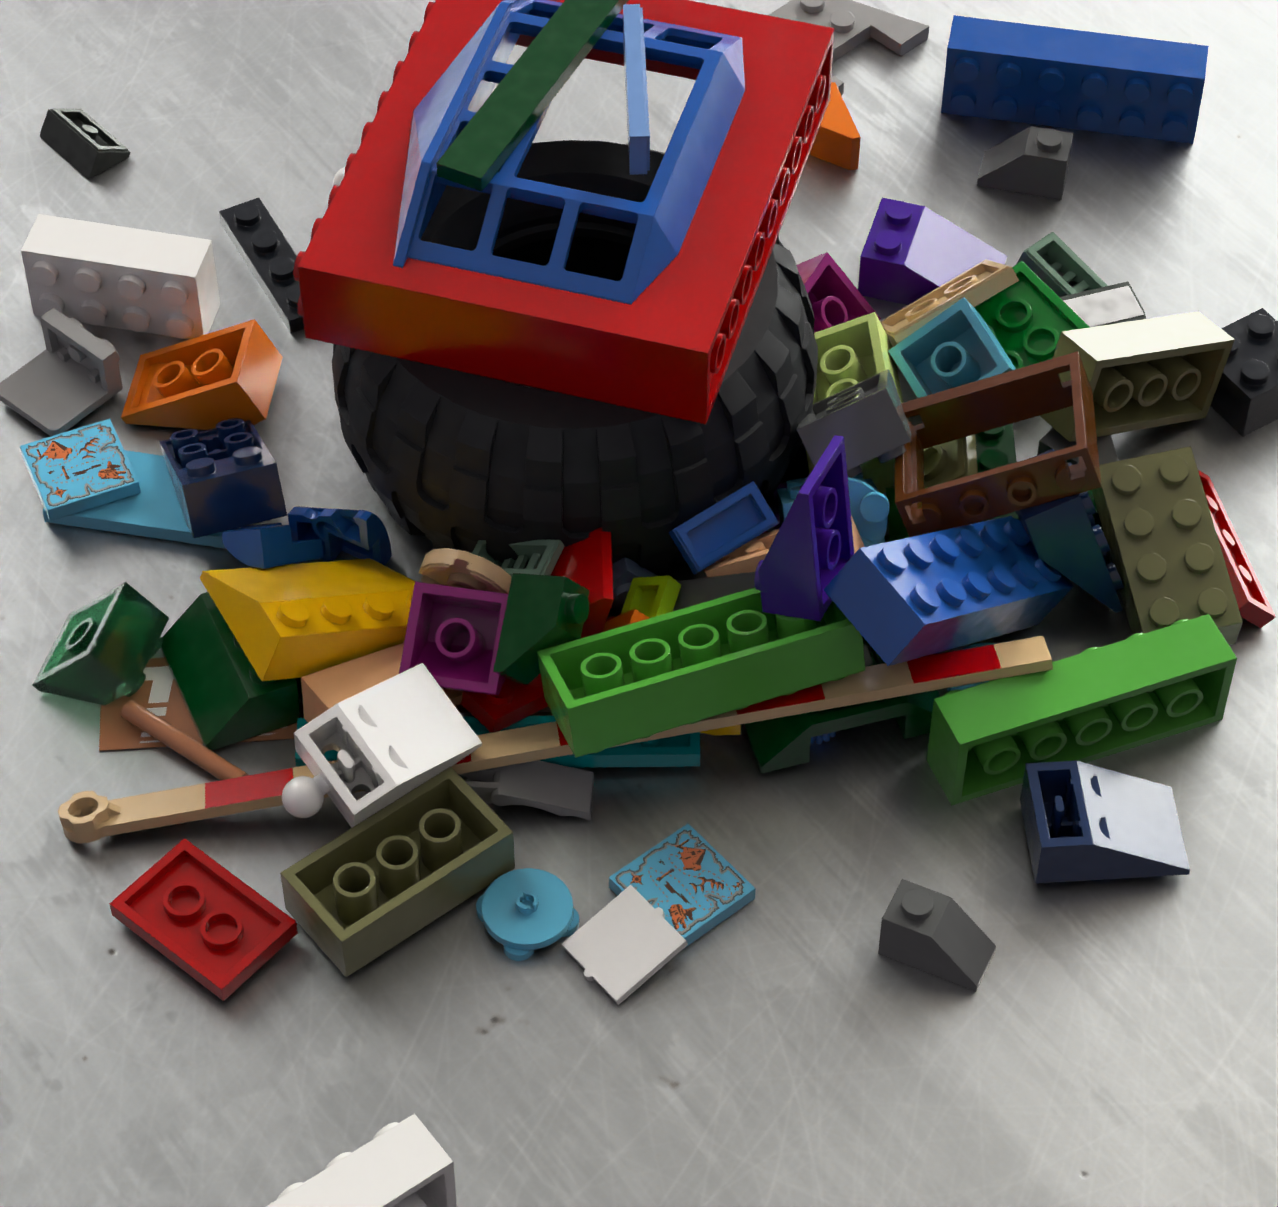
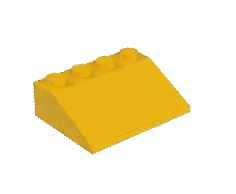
[200,558,416,681]

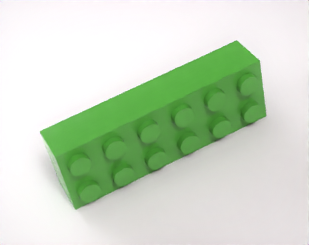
[537,587,865,758]
[926,614,1237,806]

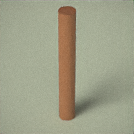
[121,700,249,780]

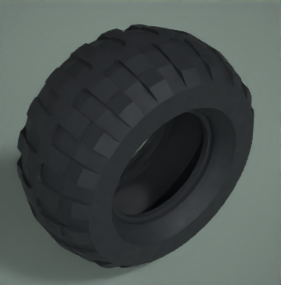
[332,140,818,576]

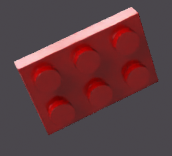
[109,838,298,1001]

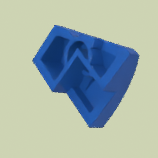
[288,506,392,566]
[222,523,324,569]

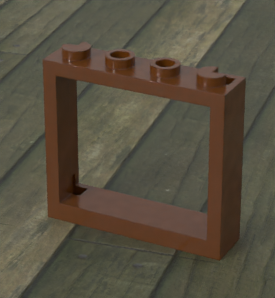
[895,351,1102,537]

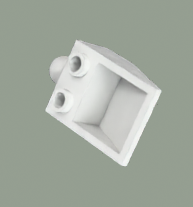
[282,663,482,828]

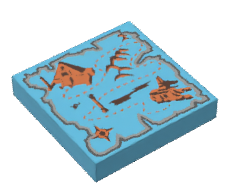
[20,419,141,521]
[609,823,756,948]

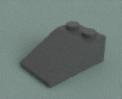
[797,369,912,478]

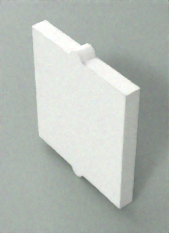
[562,885,688,1005]

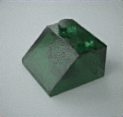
[32,582,169,705]

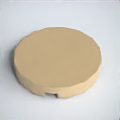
[419,548,512,594]

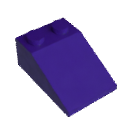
[858,197,1007,305]
[754,435,854,621]

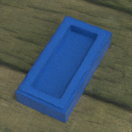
[668,481,779,575]

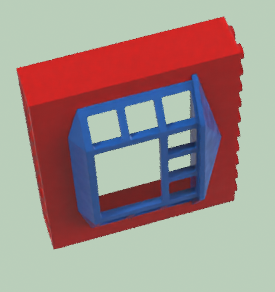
[293,0,835,424]

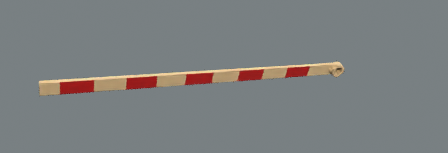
[58,636,1053,843]

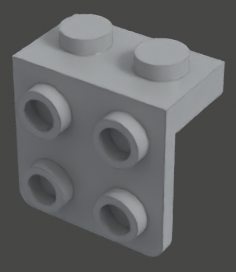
[0,307,123,436]

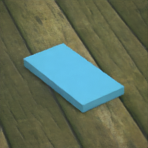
[43,450,230,549]

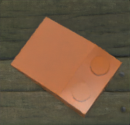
[121,319,283,430]

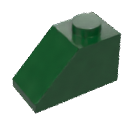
[493,573,590,685]

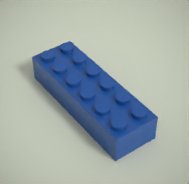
[941,15,1209,144]
[824,516,1074,666]

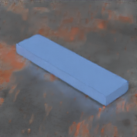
[623,4,650,175]

